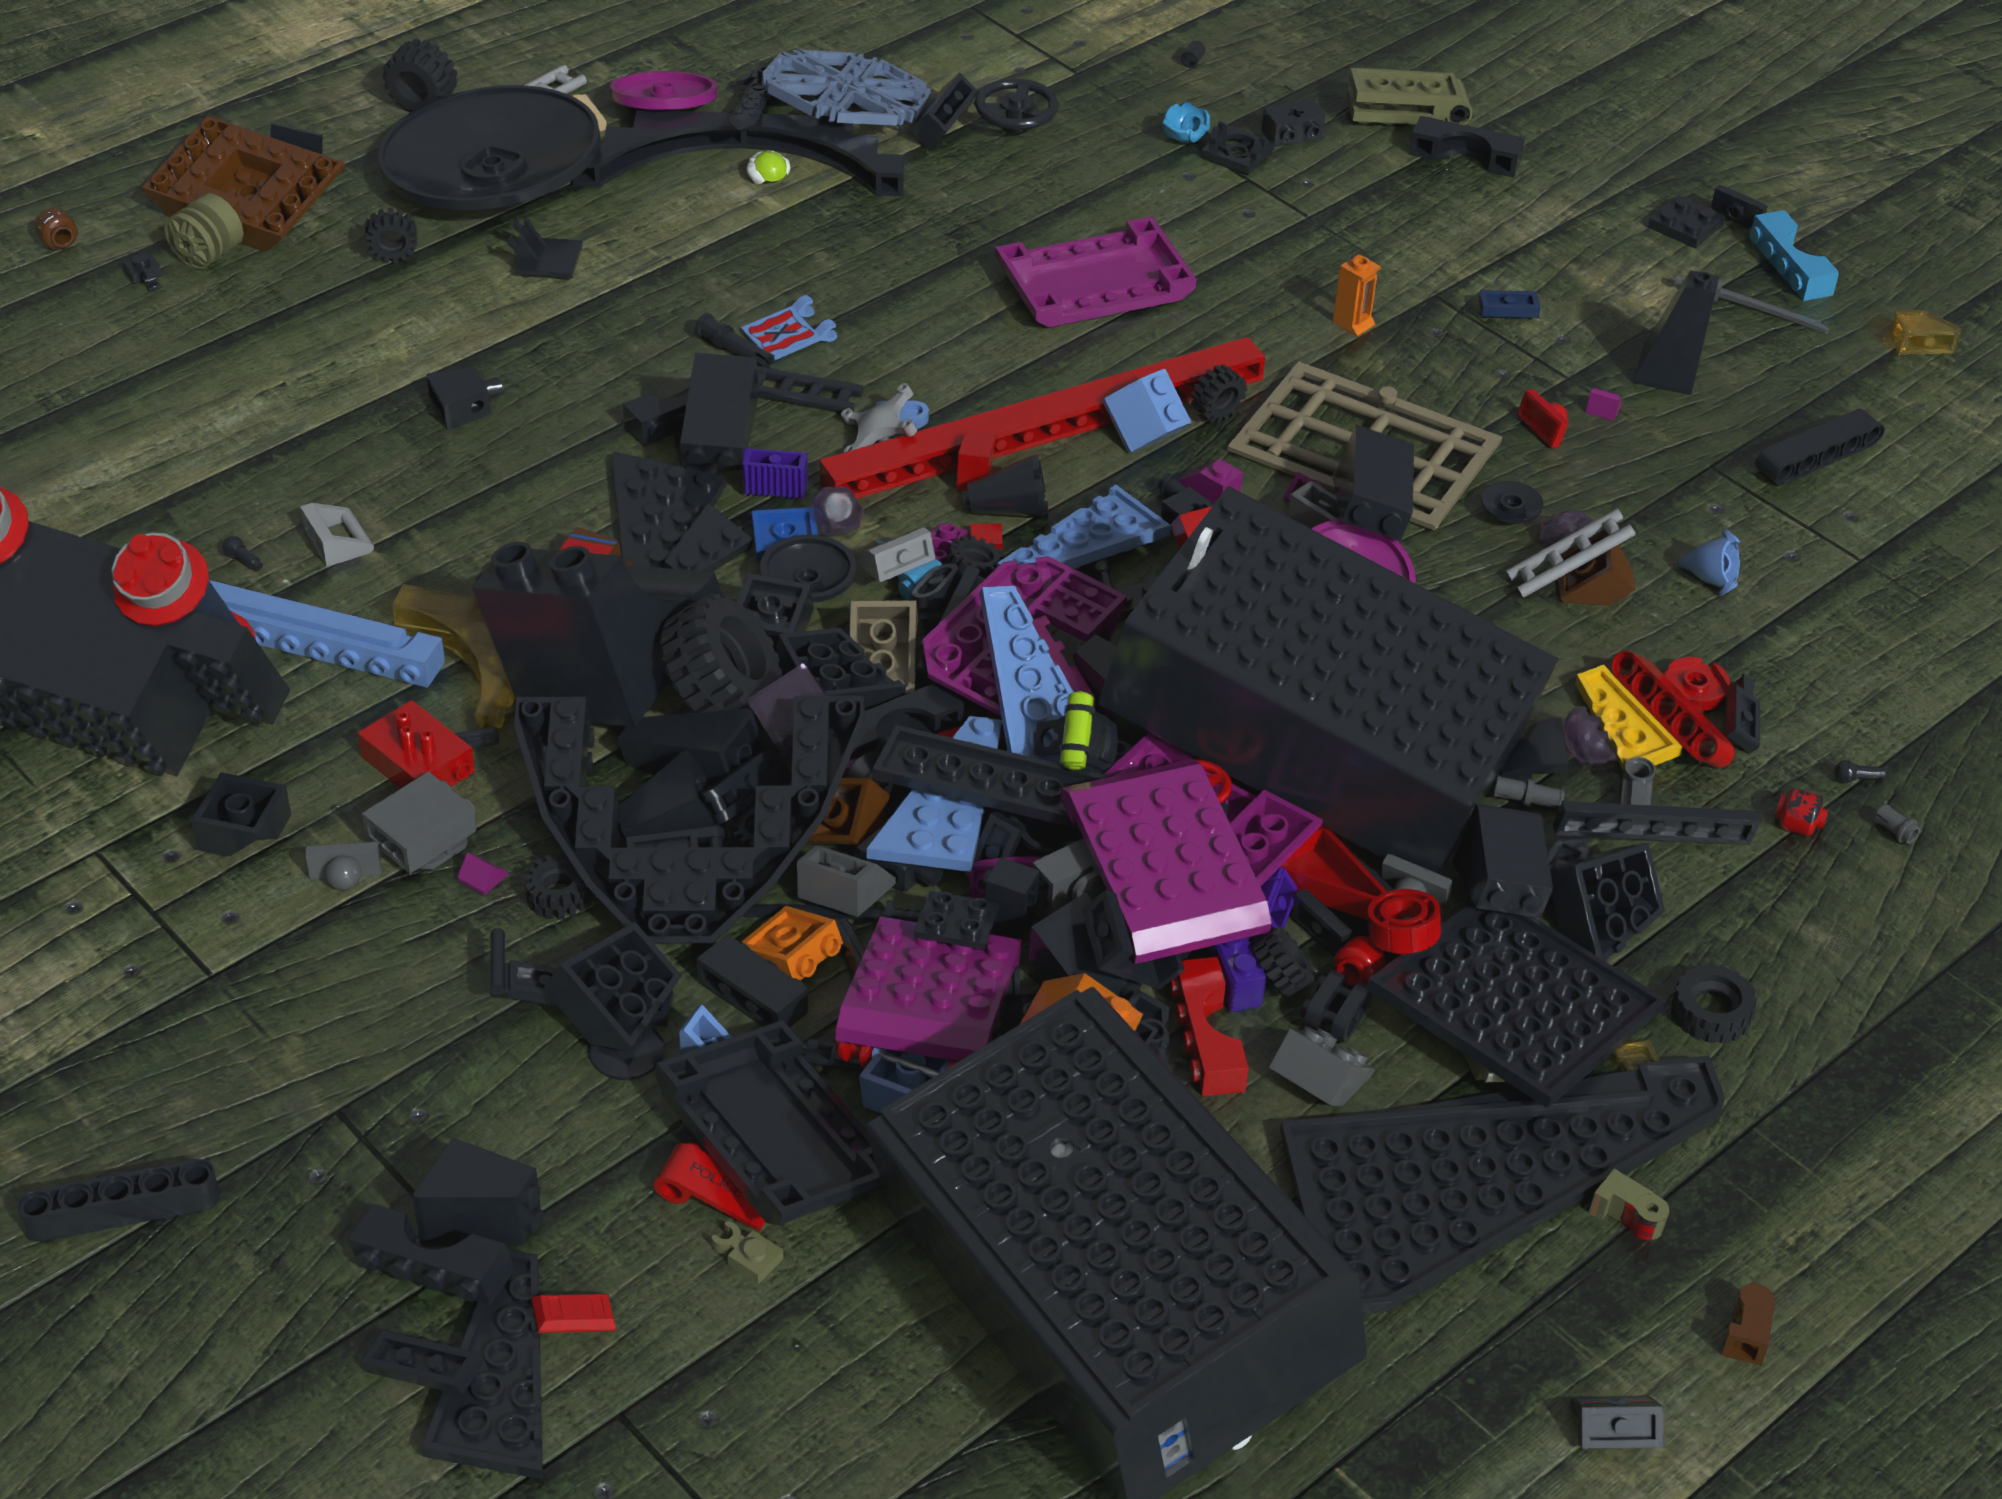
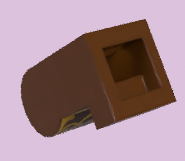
[1721,1283,1775,1366]

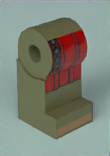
[1588,1169,1670,1240]

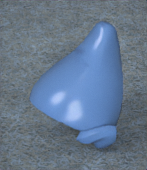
[1678,528,1740,596]

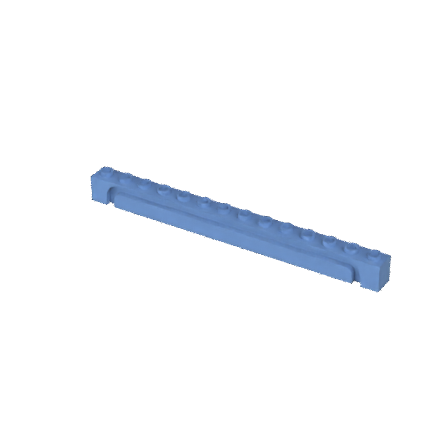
[209,580,445,688]

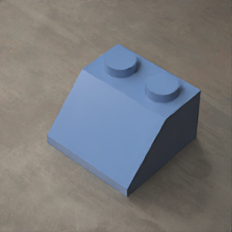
[1102,369,1191,454]

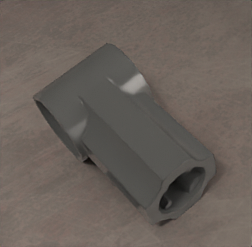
[1620,757,1656,805]

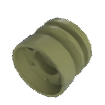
[164,193,244,269]

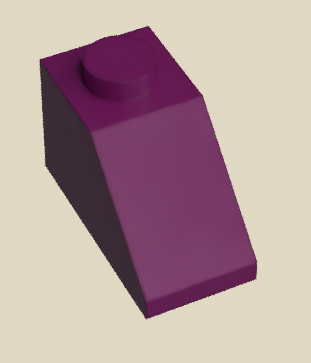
[1179,458,1243,504]

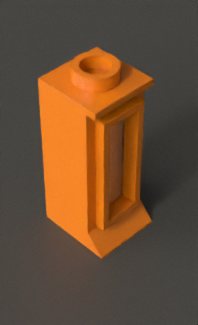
[1333,254,1381,336]

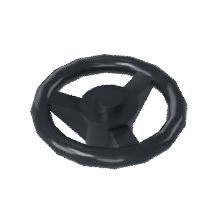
[974,78,1059,133]

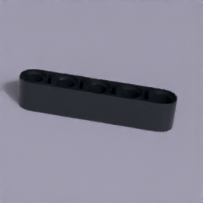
[1755,409,1885,486]
[16,1159,220,1242]

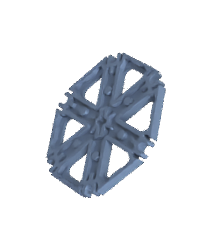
[761,49,932,126]

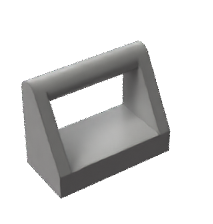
[300,503,374,567]
[855,527,935,582]

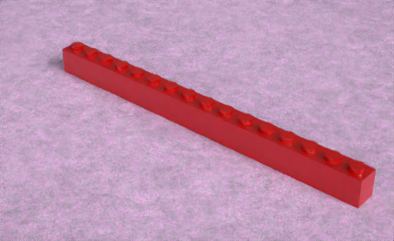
[820,337,1265,505]

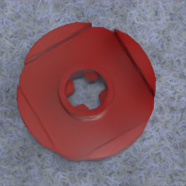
[1665,657,1730,711]

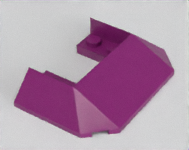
[923,556,1128,716]

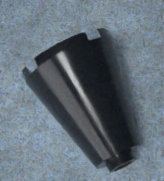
[962,455,1049,517]

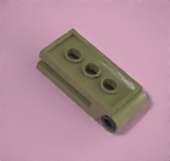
[1346,68,1473,127]

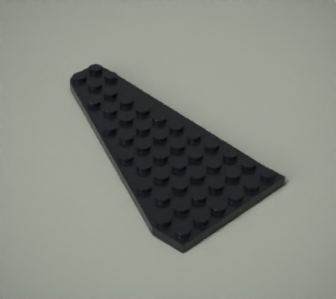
[1280,1056,1724,1314]

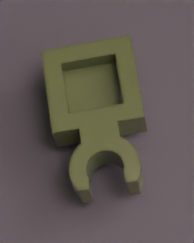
[711,1221,784,1285]

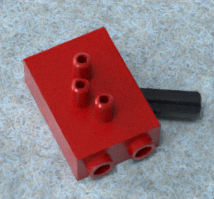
[358,700,499,789]

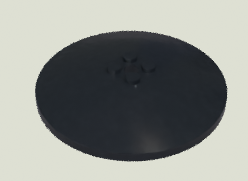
[378,85,601,210]

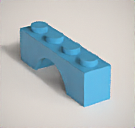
[1750,210,1839,301]

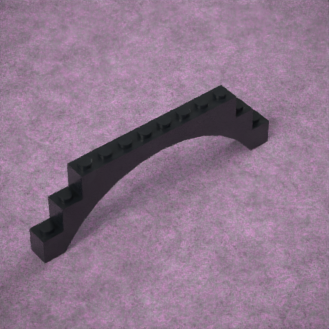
[573,110,905,196]

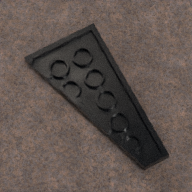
[421,1249,543,1480]

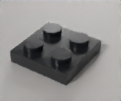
[1648,195,1725,249]

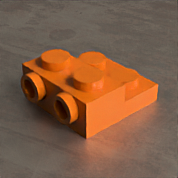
[742,906,843,980]

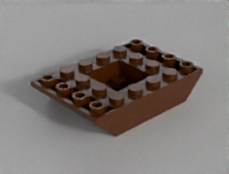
[142,116,345,252]

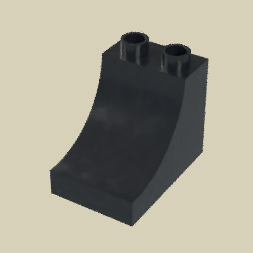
[472,542,722,727]

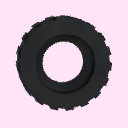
[1671,964,1757,1043]

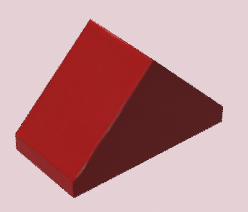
[957,431,997,492]

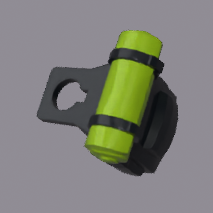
[1033,691,1118,774]

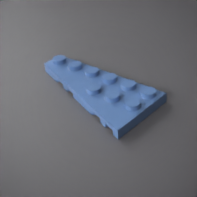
[997,485,1171,569]
[980,586,1074,764]
[867,716,1003,872]

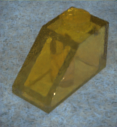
[1889,310,1962,355]

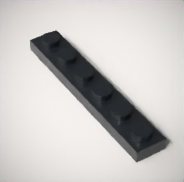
[1552,801,1761,845]

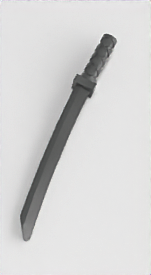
[1675,274,1829,334]

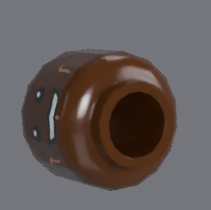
[35,208,78,250]

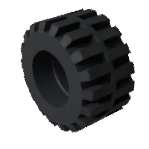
[382,39,458,112]

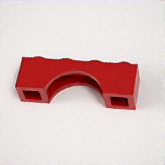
[1169,957,1249,1096]

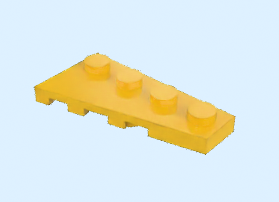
[1575,665,1683,771]

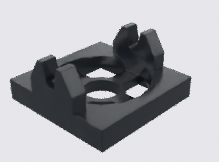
[1201,121,1275,175]

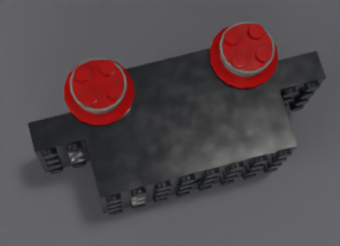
[0,488,290,777]

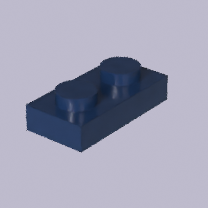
[1479,290,1540,319]

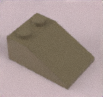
[850,601,918,695]

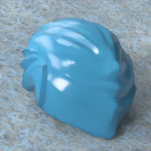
[1162,101,1211,143]

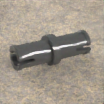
[1493,775,1565,810]

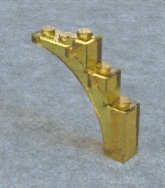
[392,584,515,729]

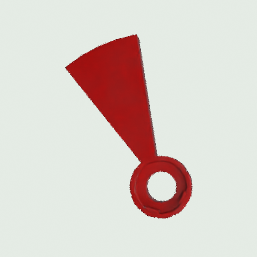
[1281,825,1442,954]

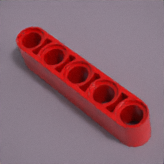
[1611,650,1735,768]

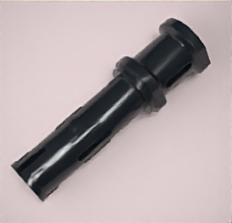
[694,313,775,368]

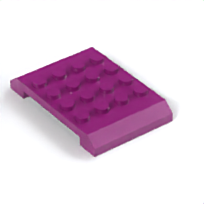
[995,216,1197,327]
[1060,759,1272,964]
[835,917,1023,1061]

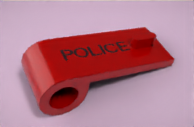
[654,1143,765,1232]

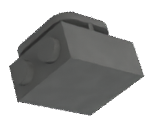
[362,771,476,874]
[1032,838,1107,921]

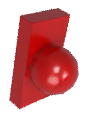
[1516,389,1569,448]

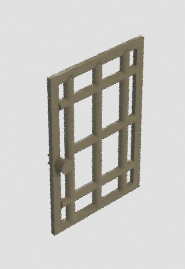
[1227,361,1502,531]

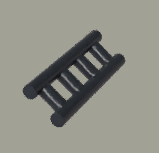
[757,366,863,412]

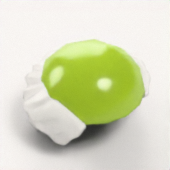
[747,150,791,185]

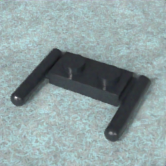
[490,928,592,1006]

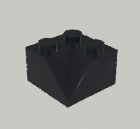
[191,772,291,857]

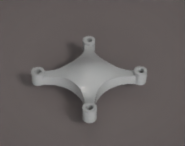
[841,383,917,453]

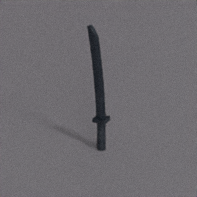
[743,900,922,922]

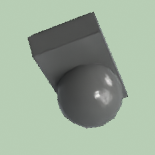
[306,841,382,890]
[1382,854,1452,908]

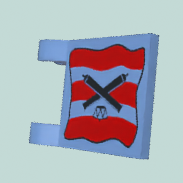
[741,295,837,360]

